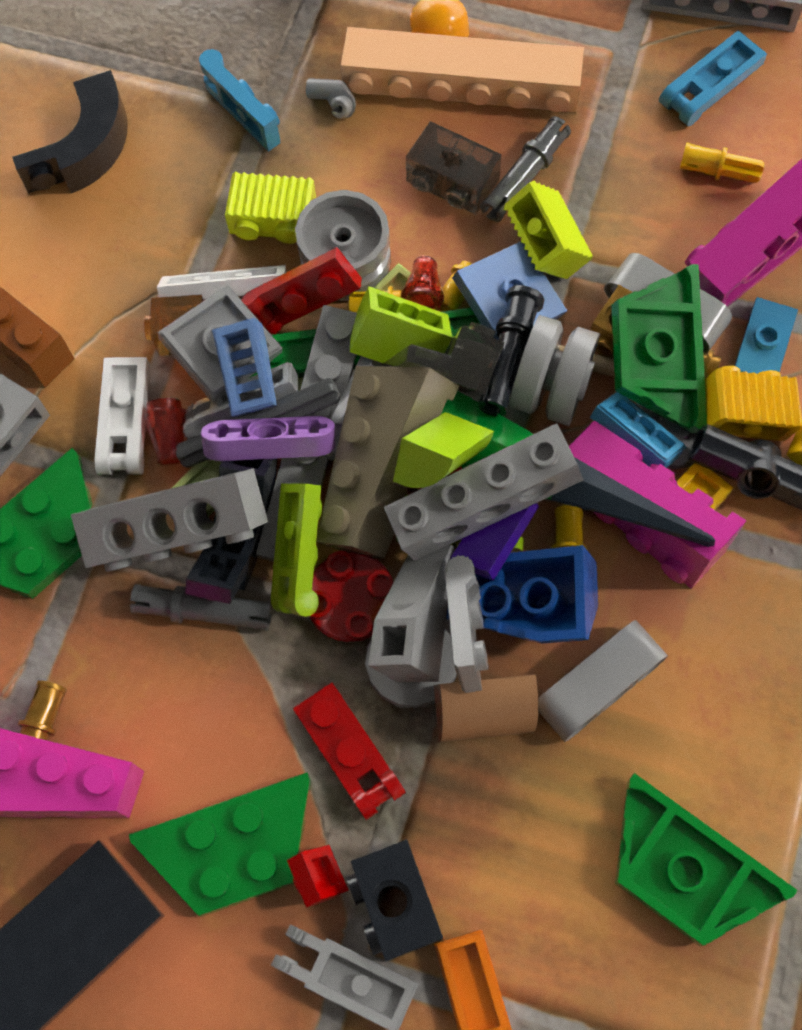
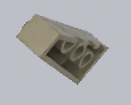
[316,366,459,558]

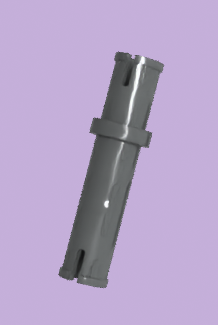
[480,116,571,222]
[130,584,272,631]

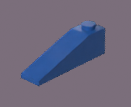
[446,545,598,644]

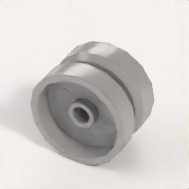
[295,190,391,302]
[509,315,600,426]

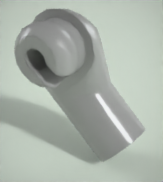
[306,78,356,119]

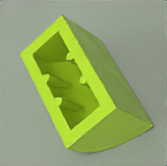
[350,286,453,370]
[393,412,494,488]

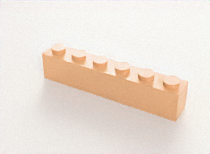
[341,27,584,112]

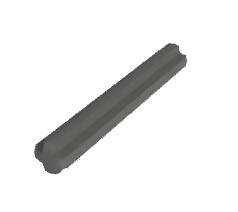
[176,378,340,468]

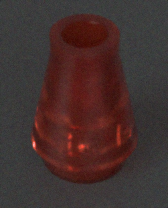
[401,256,444,311]
[143,398,187,465]

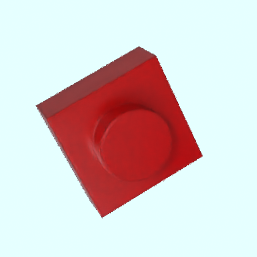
[287,845,349,908]

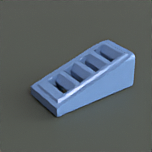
[212,318,277,417]

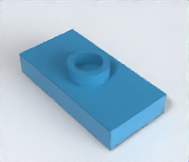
[734,297,798,374]
[590,392,686,468]

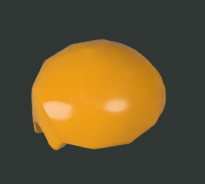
[410,0,469,37]

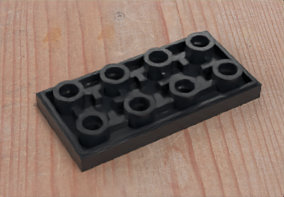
[0,840,164,1030]

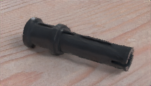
[478,285,545,416]

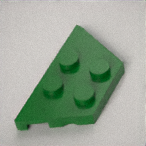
[611,264,707,434]
[0,448,93,599]
[129,772,311,917]
[615,773,798,946]

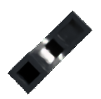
[12,70,128,194]
[185,458,277,604]

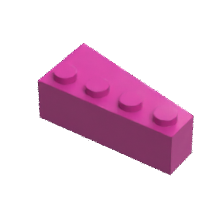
[685,159,802,307]

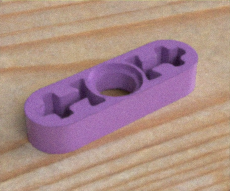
[201,416,336,461]

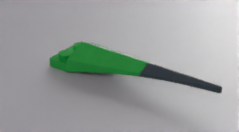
[441,390,715,547]

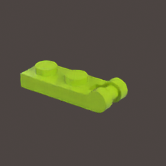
[271,483,322,617]

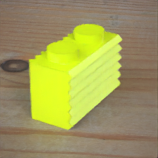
[225,171,316,244]
[504,181,593,279]

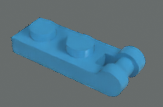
[659,30,767,127]
[199,49,281,152]

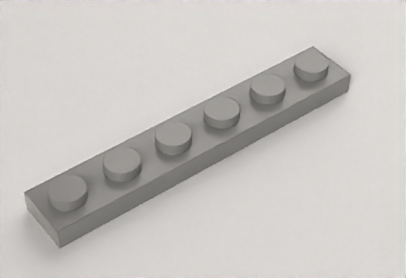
[256,305,357,562]

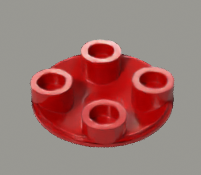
[309,551,394,642]

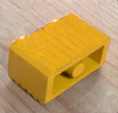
[705,366,802,441]

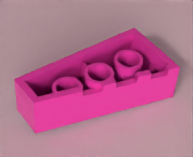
[569,420,746,589]
[0,728,144,818]

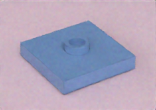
[452,241,567,348]

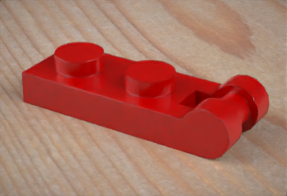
[241,247,362,335]
[293,682,406,821]

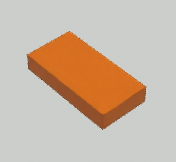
[434,930,512,1030]

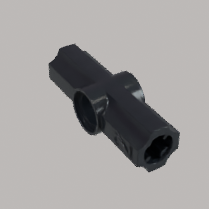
[688,424,802,510]

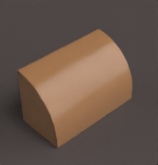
[433,674,538,743]

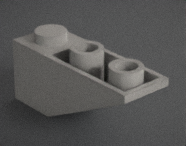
[368,545,454,683]

